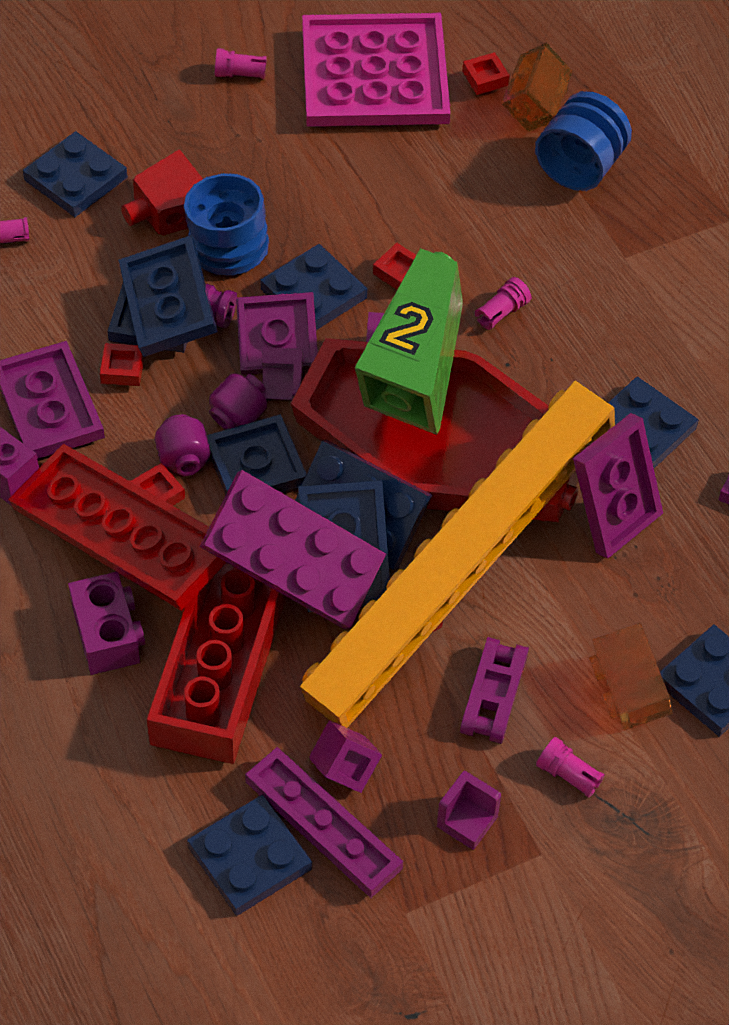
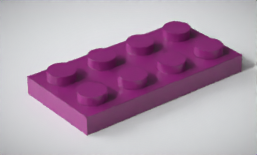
[199,470,386,630]

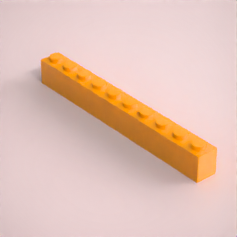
[300,380,615,728]

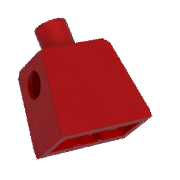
[121,150,203,235]

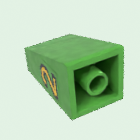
[355,248,463,435]

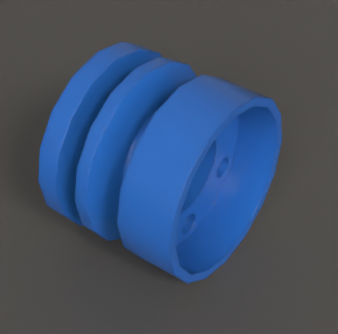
[535,91,632,191]
[184,173,269,276]

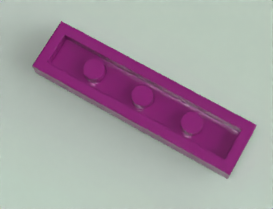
[245,747,403,898]

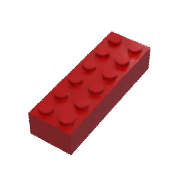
[147,563,287,764]

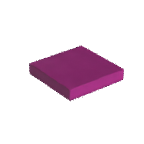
[236,292,318,375]

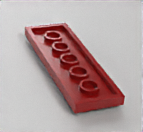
[8,443,227,611]

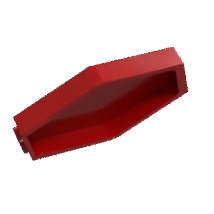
[290,338,579,522]

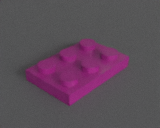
[0,341,105,459]
[573,413,663,559]

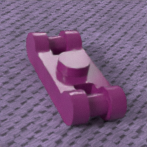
[460,637,529,744]

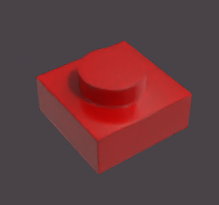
[462,52,510,95]
[373,243,416,290]
[100,343,144,386]
[130,463,185,506]

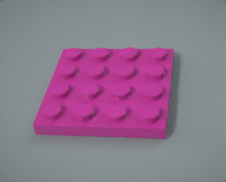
[302,13,451,127]

